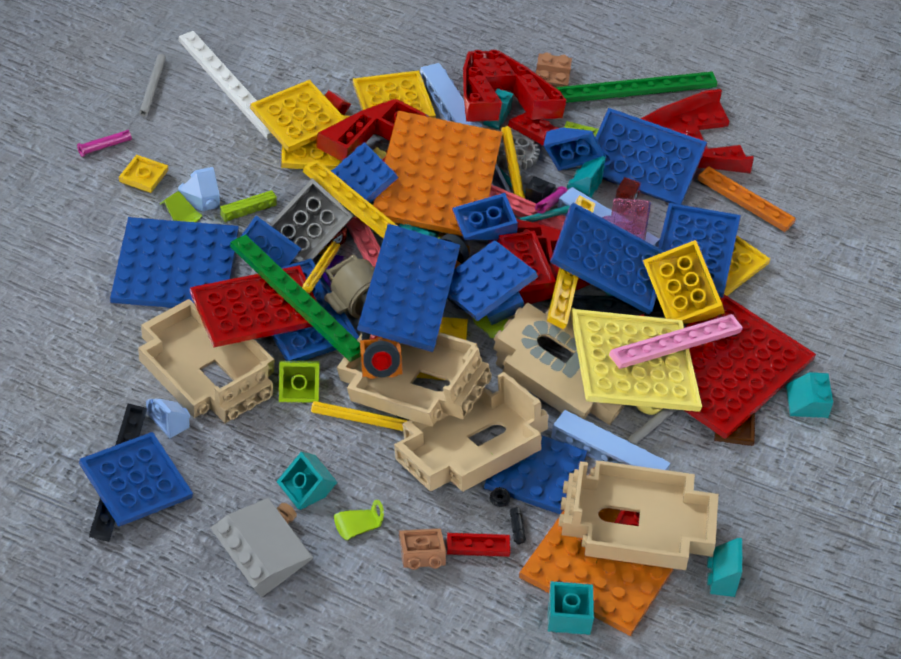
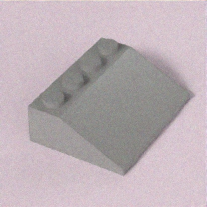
[269,178,353,263]
[211,498,313,597]

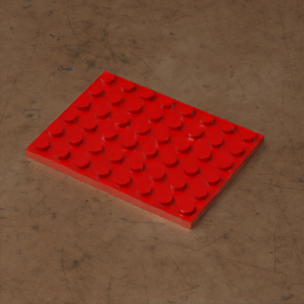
[684,294,816,439]

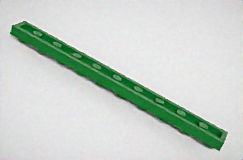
[555,71,718,103]
[230,234,361,363]

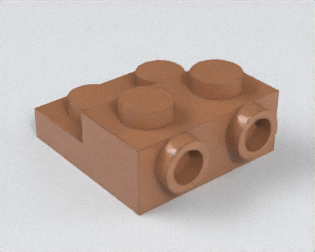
[536,52,572,87]
[399,529,446,570]

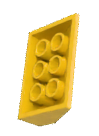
[643,240,725,324]

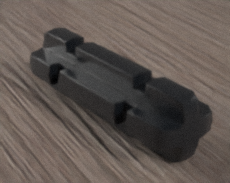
[510,507,526,545]

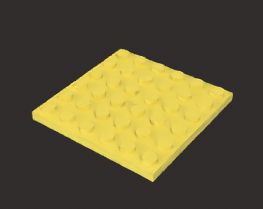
[571,309,702,412]

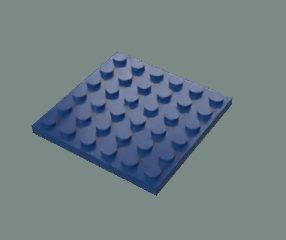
[110,217,239,308]

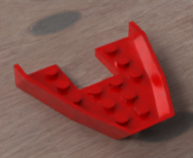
[641,89,754,173]

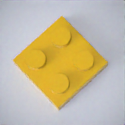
[119,154,169,193]

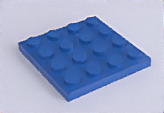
[331,142,399,219]
[447,240,538,321]
[79,432,193,527]
[484,435,588,514]

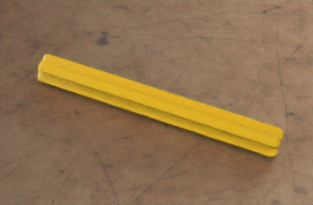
[501,126,525,199]
[302,241,340,293]
[311,401,408,431]

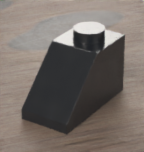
[525,176,556,204]

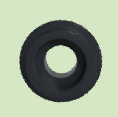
[490,487,510,507]

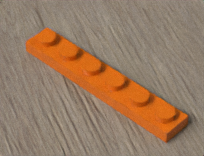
[698,166,796,232]

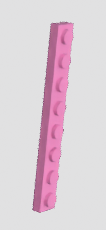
[609,314,743,369]

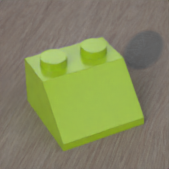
[279,361,319,402]

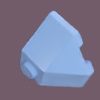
[178,167,220,211]
[146,399,190,439]

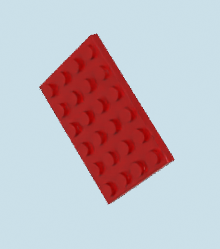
[190,265,317,348]

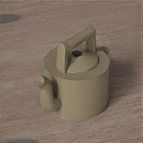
[324,254,379,319]

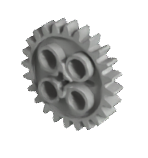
[496,129,540,170]

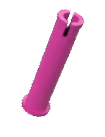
[77,129,132,157]
[535,186,568,214]

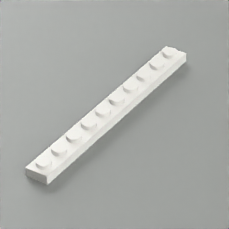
[179,31,274,139]

